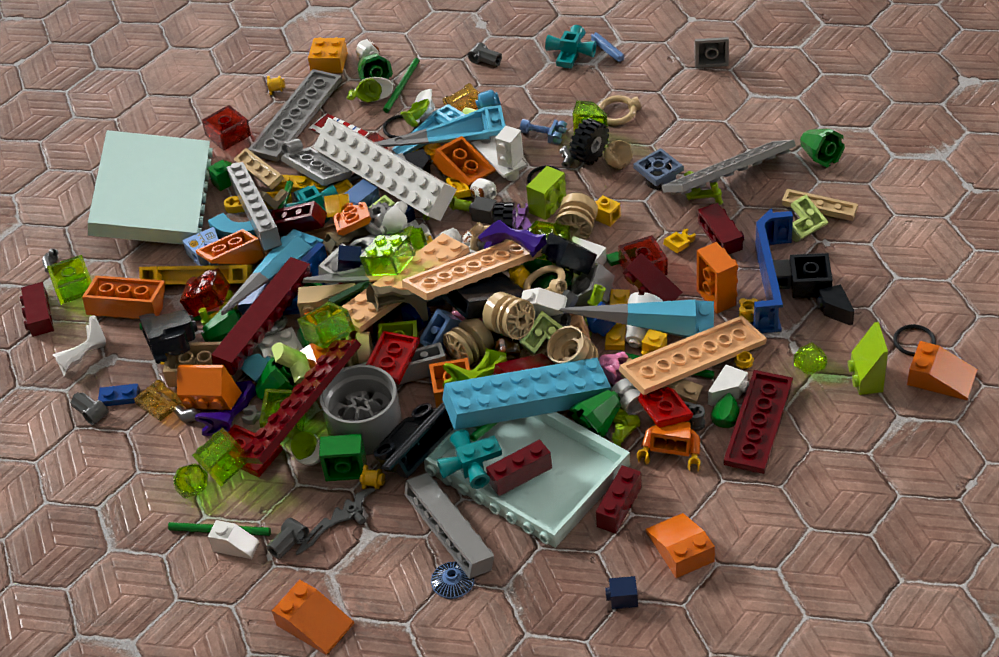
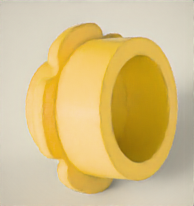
[734,351,754,369]

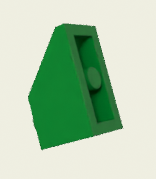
[208,160,233,191]

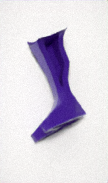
[478,220,547,258]
[195,381,256,436]

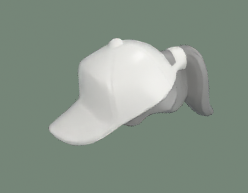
[363,201,408,236]

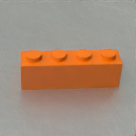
[82,275,166,319]

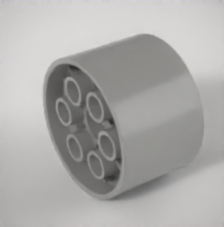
[320,365,403,455]

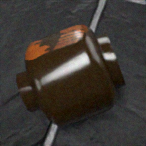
[495,336,522,361]

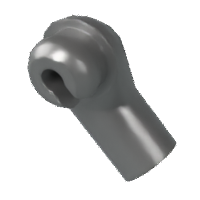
[559,146,574,169]
[42,248,59,273]
[173,405,201,423]

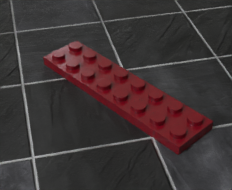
[239,339,361,464]

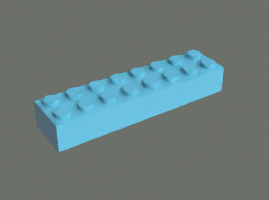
[442,357,611,430]

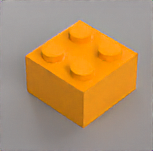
[308,37,348,73]

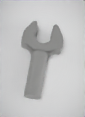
[242,405,277,425]

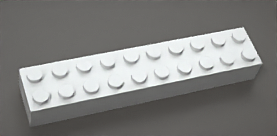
[313,117,457,221]

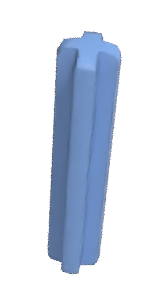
[591,32,625,62]

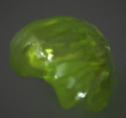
[793,342,827,375]
[173,463,208,498]

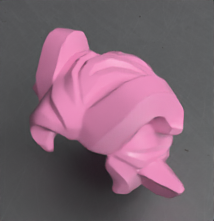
[599,352,629,386]

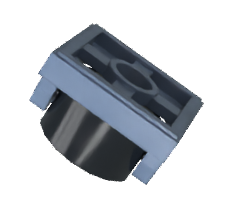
[633,148,684,190]

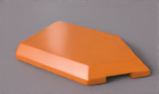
[333,202,371,236]

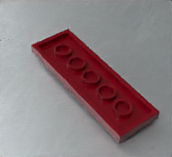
[723,370,793,474]

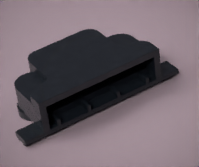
[139,310,198,364]
[373,402,454,478]

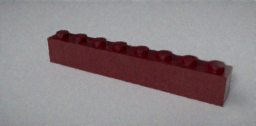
[211,257,312,376]

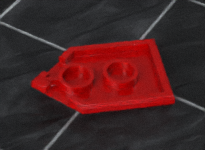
[638,387,693,428]

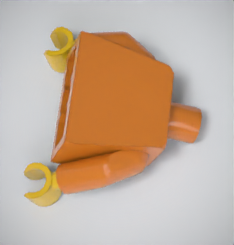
[637,422,701,472]

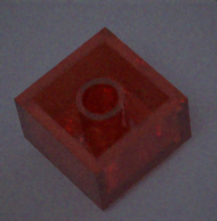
[201,105,251,151]
[618,235,668,286]
[180,268,230,318]

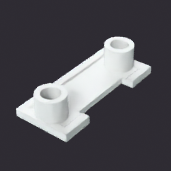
[471,136,527,181]

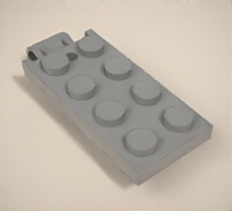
[281,138,352,186]

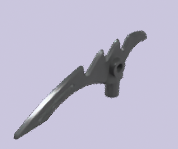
[296,488,375,555]

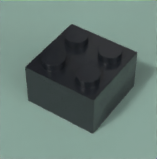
[541,232,597,275]
[790,253,833,298]

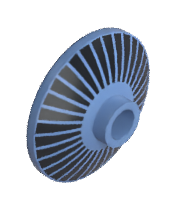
[431,562,474,599]

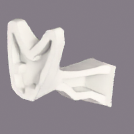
[53,315,106,376]

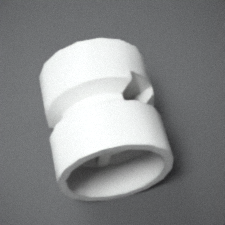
[611,378,644,415]

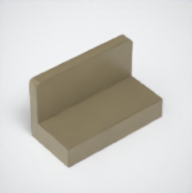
[260,189,289,210]

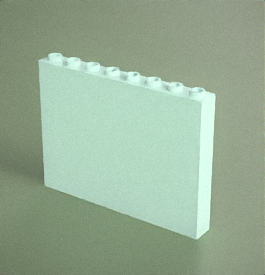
[88,130,213,245]
[424,412,630,548]

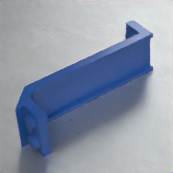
[753,208,793,333]

